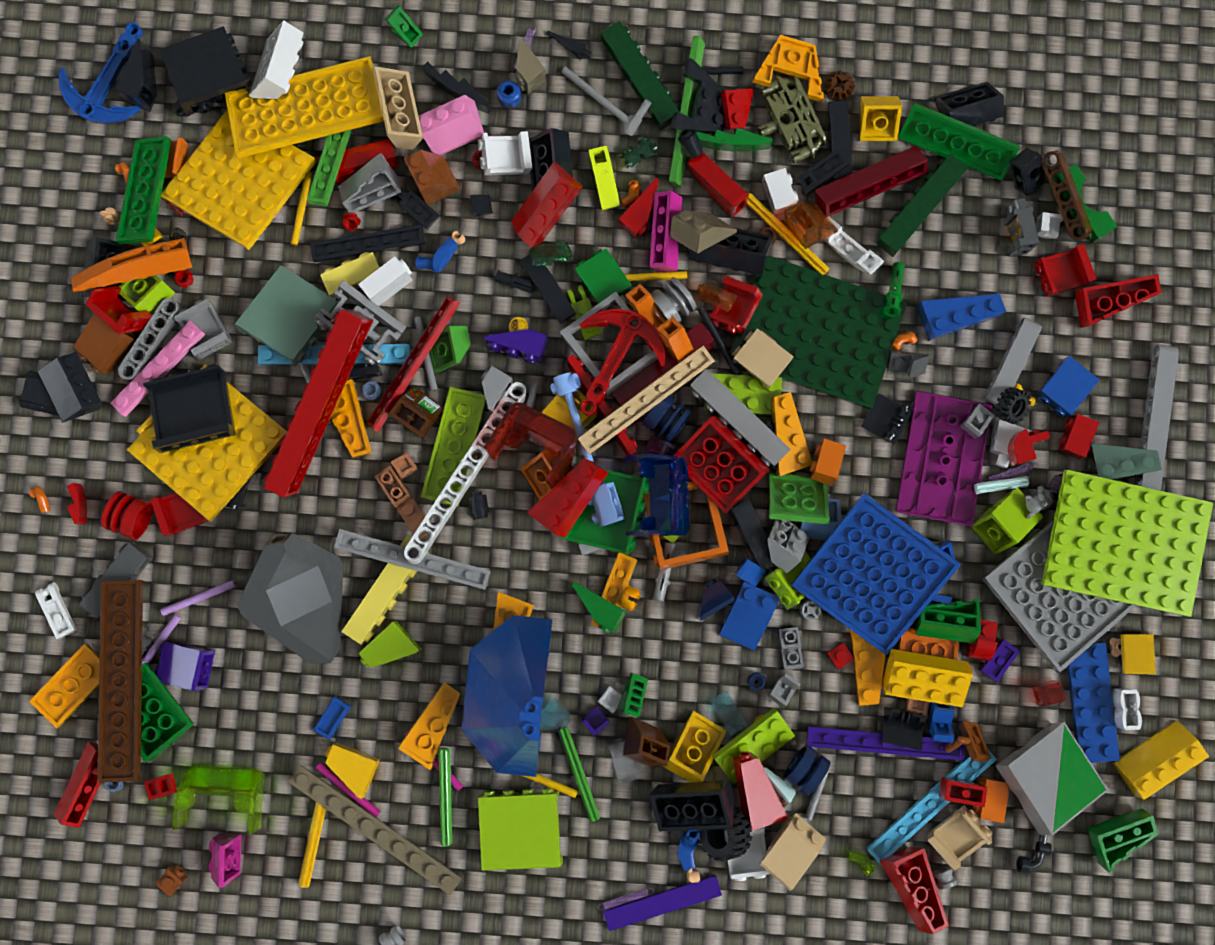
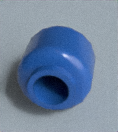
[496,80,522,109]

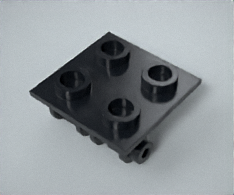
[861,393,913,445]
[882,707,926,750]

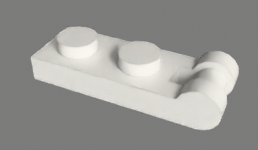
[35,582,77,639]

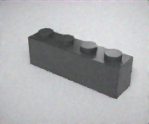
[79,543,153,619]

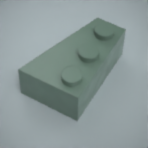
[1092,444,1162,480]

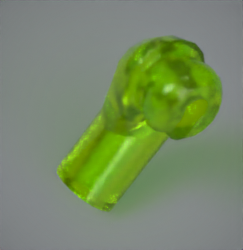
[848,851,874,876]

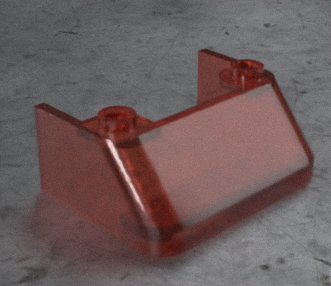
[484,402,577,489]

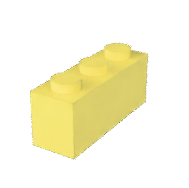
[320,252,380,299]

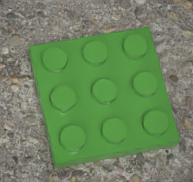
[768,472,830,524]

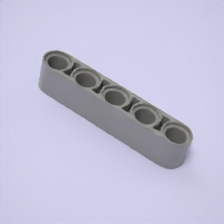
[118,298,182,381]
[984,317,1042,405]

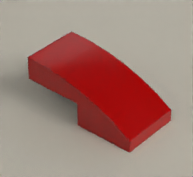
[67,483,87,525]
[144,773,178,800]

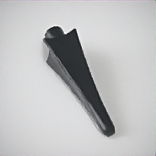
[546,31,591,60]

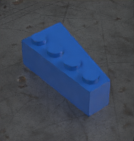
[916,294,1006,341]

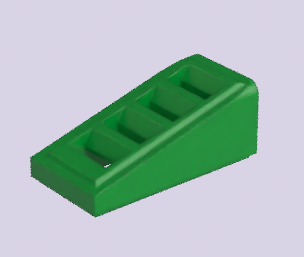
[617,672,648,718]

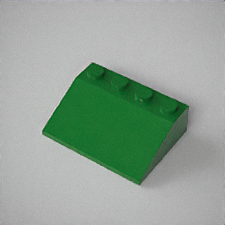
[98,663,194,763]

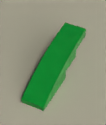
[696,128,773,152]

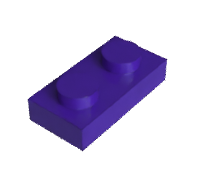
[980,639,1020,683]

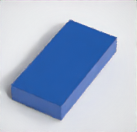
[313,696,352,740]

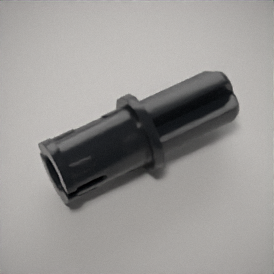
[495,270,533,292]

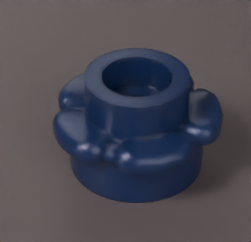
[747,672,766,691]

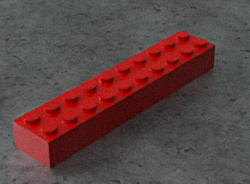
[263,309,373,498]

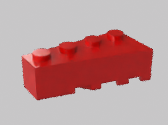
[1074,274,1161,328]
[527,458,608,538]
[879,847,949,934]

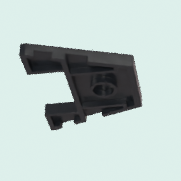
[670,58,725,133]

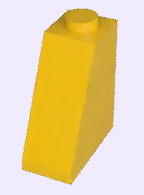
[325,742,380,799]

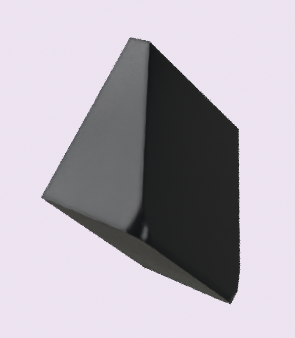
[470,195,493,217]

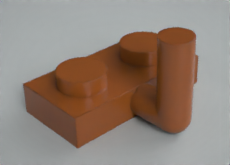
[945,721,992,762]

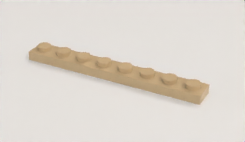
[577,345,715,455]

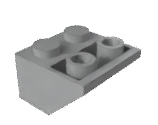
[767,519,810,573]

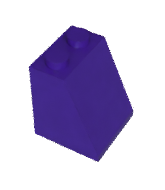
[155,641,216,691]

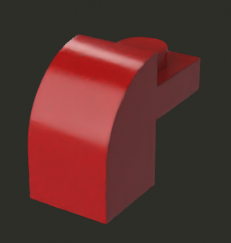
[1008,429,1050,466]
[966,619,998,661]

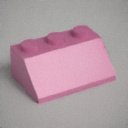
[418,95,484,155]

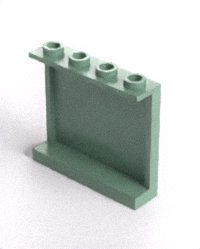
[235,266,338,367]

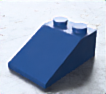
[719,582,780,651]

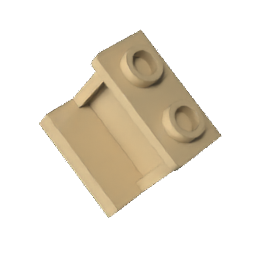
[732,328,794,390]
[928,805,992,871]

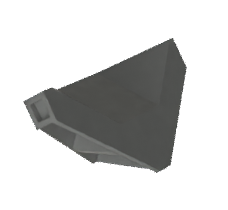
[237,533,343,664]

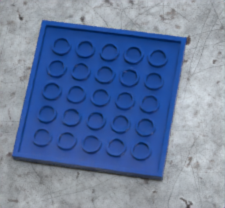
[791,492,961,655]

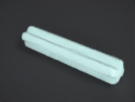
[974,476,1029,494]

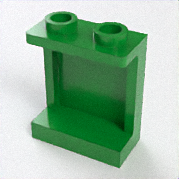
[575,248,632,305]

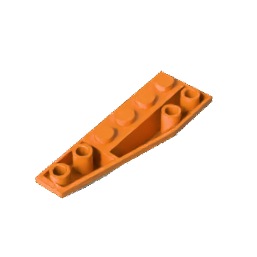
[71,238,192,292]

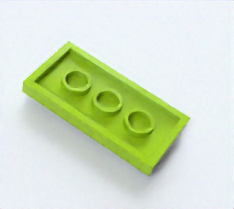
[704,373,782,416]
[712,708,795,784]

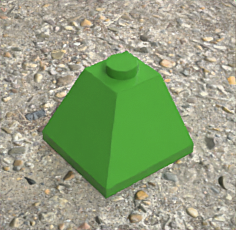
[430,326,471,373]

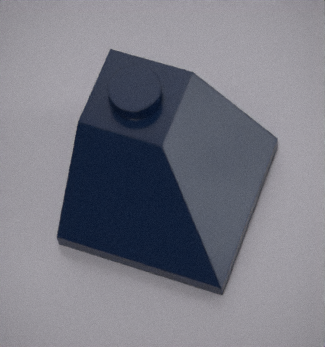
[697,579,735,621]

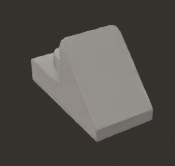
[960,403,995,438]

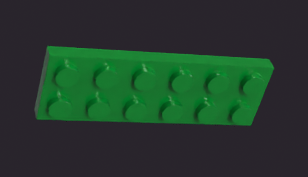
[898,103,1020,181]
[115,136,171,244]

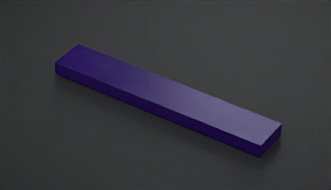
[603,875,722,931]

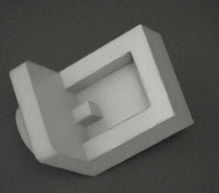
[768,673,801,708]

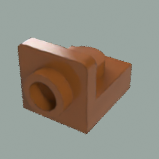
[155,864,188,897]

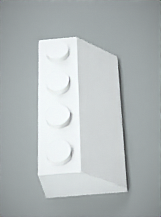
[249,21,303,99]

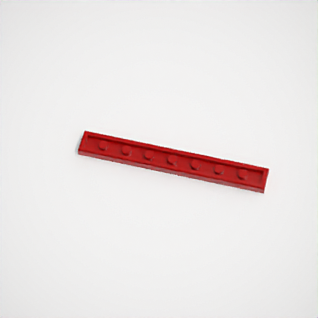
[366,296,460,432]

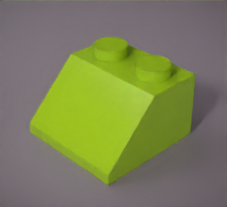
[119,275,175,317]

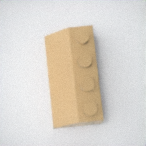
[373,66,423,150]

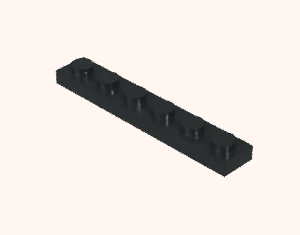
[310,224,425,263]

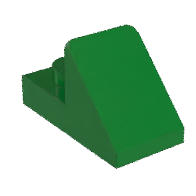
[385,6,424,48]

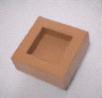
[390,453,417,480]
[905,699,929,715]

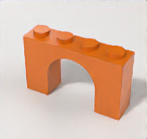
[625,284,694,363]

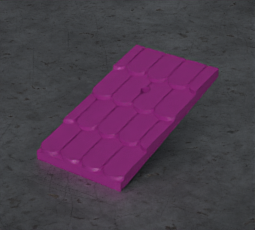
[896,390,992,527]

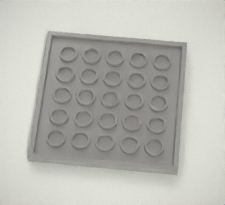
[982,519,1136,673]

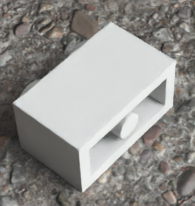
[762,168,798,215]

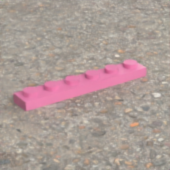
[111,320,205,417]

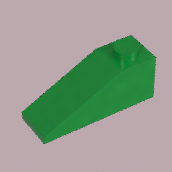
[572,582,627,633]

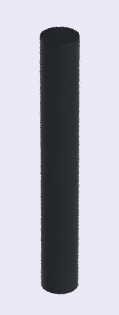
[701,66,743,75]

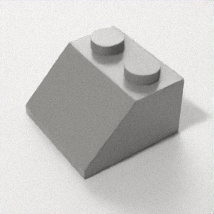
[481,366,514,414]

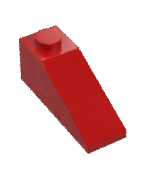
[619,178,659,239]

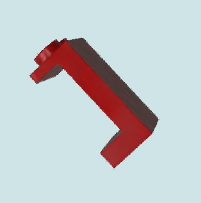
[1035,244,1096,297]
[707,276,763,335]
[85,286,152,334]
[150,492,209,537]

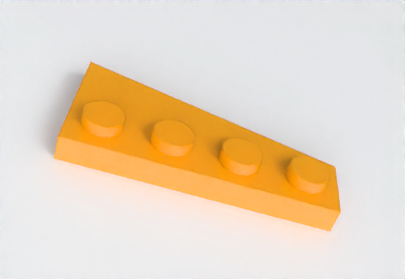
[331,379,372,458]
[771,392,812,477]
[493,592,534,630]
[850,629,886,706]
[398,682,461,770]

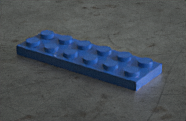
[1067,642,1120,763]

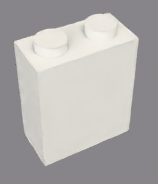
[358,257,413,306]

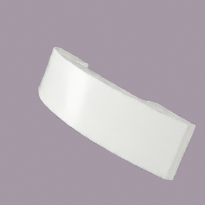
[815,217,884,275]

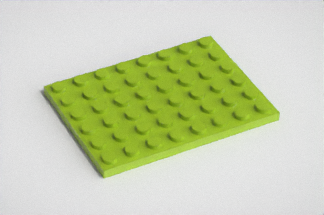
[1041,470,1213,617]

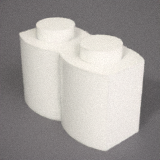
[1112,688,1142,730]

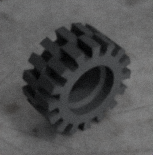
[995,387,1031,424]

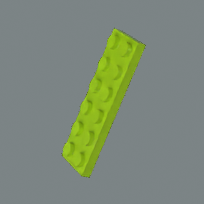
[421,387,486,507]

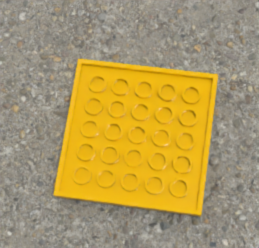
[161,109,317,250]
[127,364,287,521]

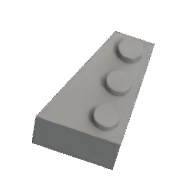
[338,153,401,213]

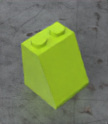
[970,487,1043,555]

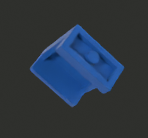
[1036,356,1100,418]

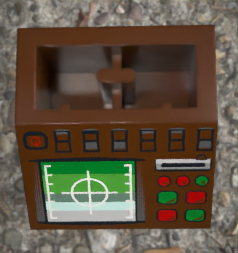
[389,386,444,439]

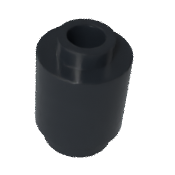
[678,129,703,159]
[467,491,489,520]

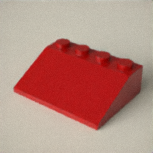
[671,415,770,514]

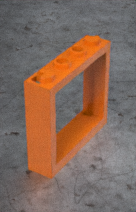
[642,481,729,570]

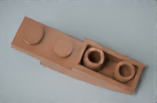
[374,466,427,539]

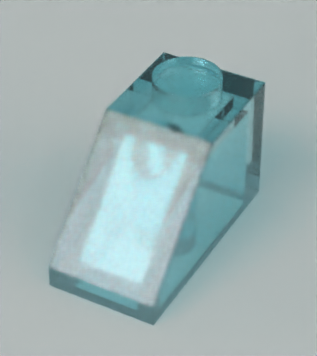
[540,697,571,730]

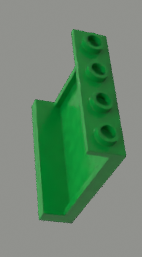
[560,462,650,555]

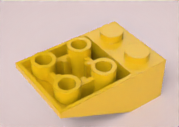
[529,389,598,454]

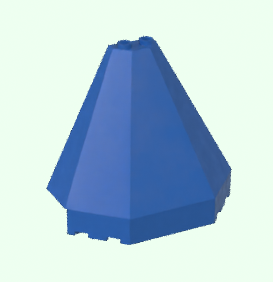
[461,614,552,777]

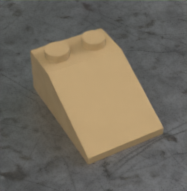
[760,813,826,891]

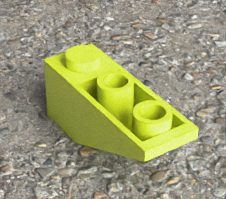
[588,146,620,211]

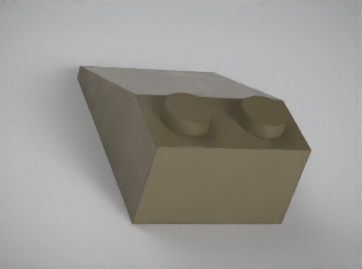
[670,210,737,253]

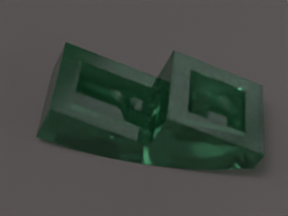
[529,242,573,266]

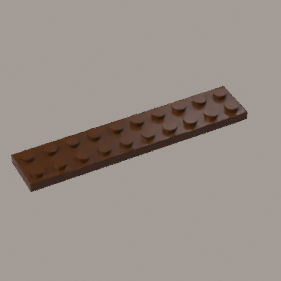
[98,580,143,783]

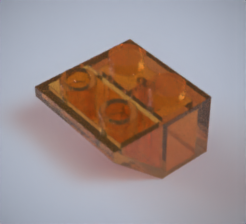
[784,202,838,249]

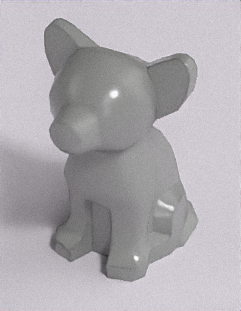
[1025,486,1054,519]

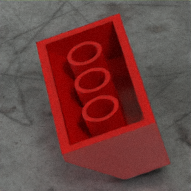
[511,162,583,248]

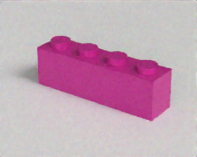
[650,191,682,272]

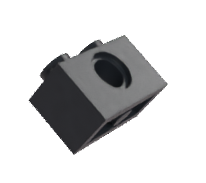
[1009,148,1046,196]

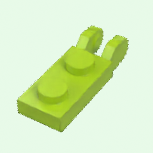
[567,285,602,340]

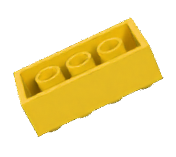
[882,649,973,707]

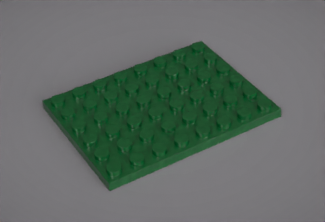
[730,256,907,409]

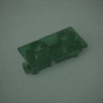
[619,136,659,168]

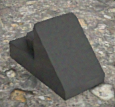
[887,350,929,378]

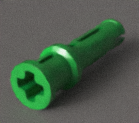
[883,262,905,317]

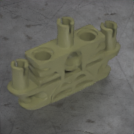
[757,76,827,164]

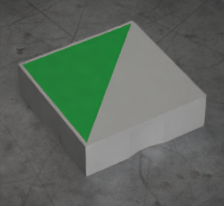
[996,722,1109,836]

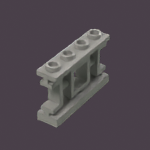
[315,280,406,366]

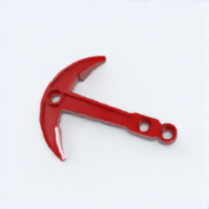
[579,309,665,416]

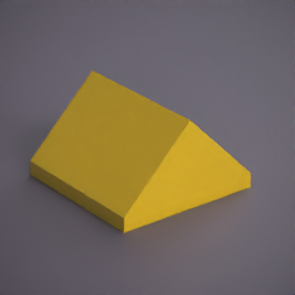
[1121,633,1156,674]

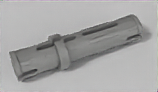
[652,543,677,602]

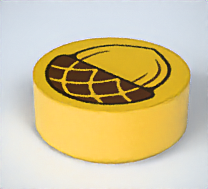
[509,317,528,332]

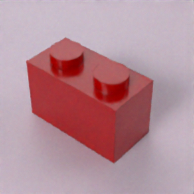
[1058,414,1100,460]
[939,777,988,807]

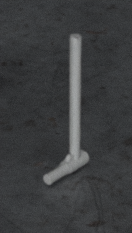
[561,67,651,136]

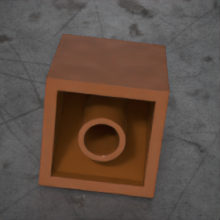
[404,150,460,205]
[73,313,137,375]

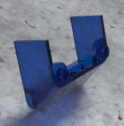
[624,453,689,537]

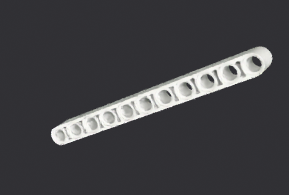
[404,382,526,564]

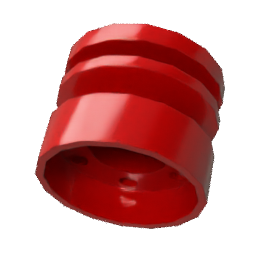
[101,491,153,540]

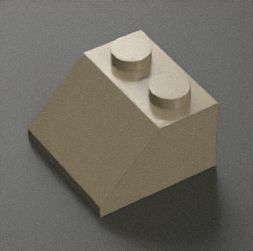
[515,39,546,95]

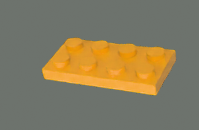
[29,644,100,728]

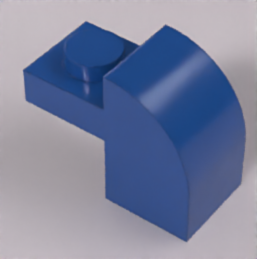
[927,702,955,743]

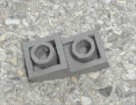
[779,627,804,671]

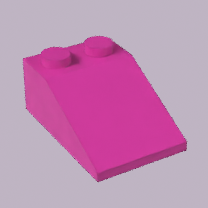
[209,834,242,888]

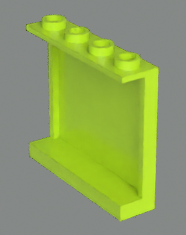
[478,788,563,870]

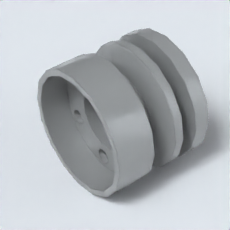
[651,277,697,322]

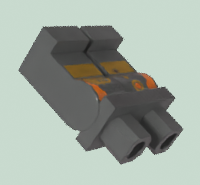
[1003,198,1039,257]

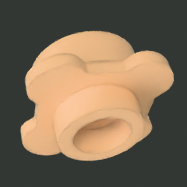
[100,207,121,225]
[1109,638,1122,657]

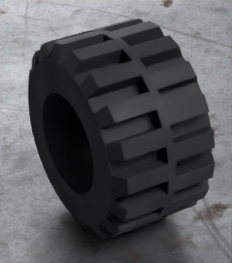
[697,808,752,861]

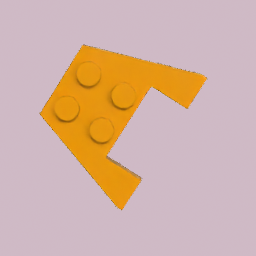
[752,35,824,102]

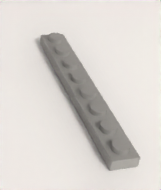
[334,529,491,590]

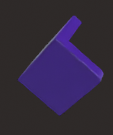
[582,706,610,736]

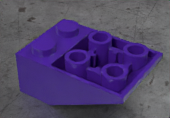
[484,329,548,365]

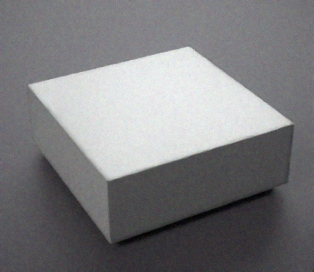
[598,686,622,713]

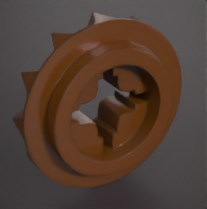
[825,70,855,100]

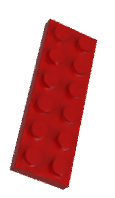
[567,354,638,460]

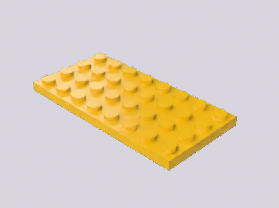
[225,56,384,158]

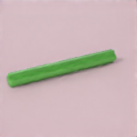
[558,727,600,822]
[439,748,452,846]

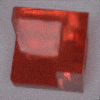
[1032,680,1066,707]

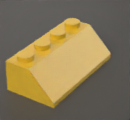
[1112,720,1209,800]

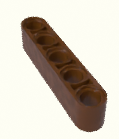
[1042,150,1092,241]

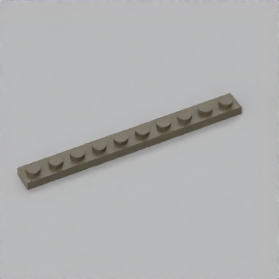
[289,765,462,895]

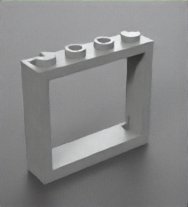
[560,292,657,396]

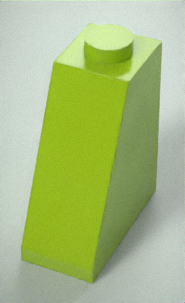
[358,621,422,668]

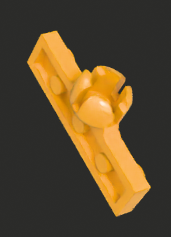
[590,553,640,628]

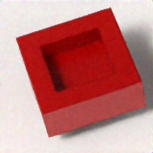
[827,642,854,670]

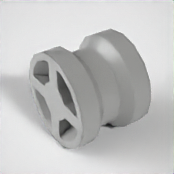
[799,600,821,620]
[933,866,957,890]

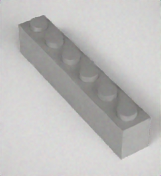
[690,369,791,467]

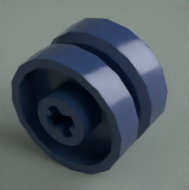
[782,744,831,797]

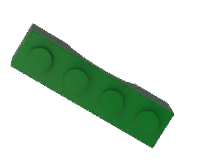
[1057,164,1117,244]

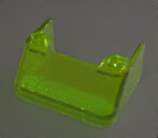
[172,765,264,834]

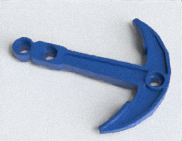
[59,22,143,125]

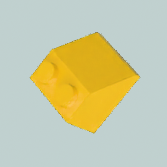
[859,96,902,141]

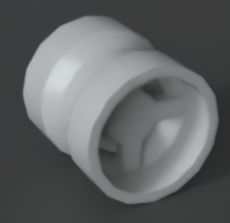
[379,925,406,945]

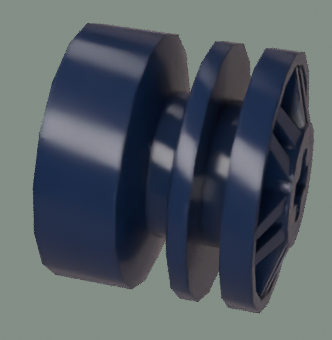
[642,395,692,443]

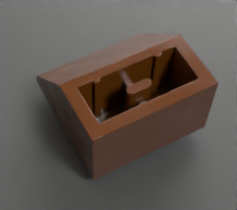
[623,717,670,767]

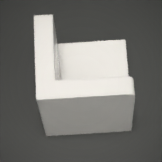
[1036,212,1064,238]

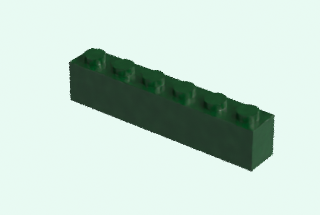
[601,21,680,131]
[876,154,968,257]

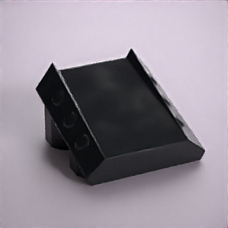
[19,370,59,416]

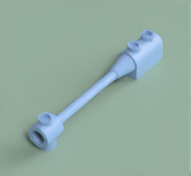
[551,372,625,527]

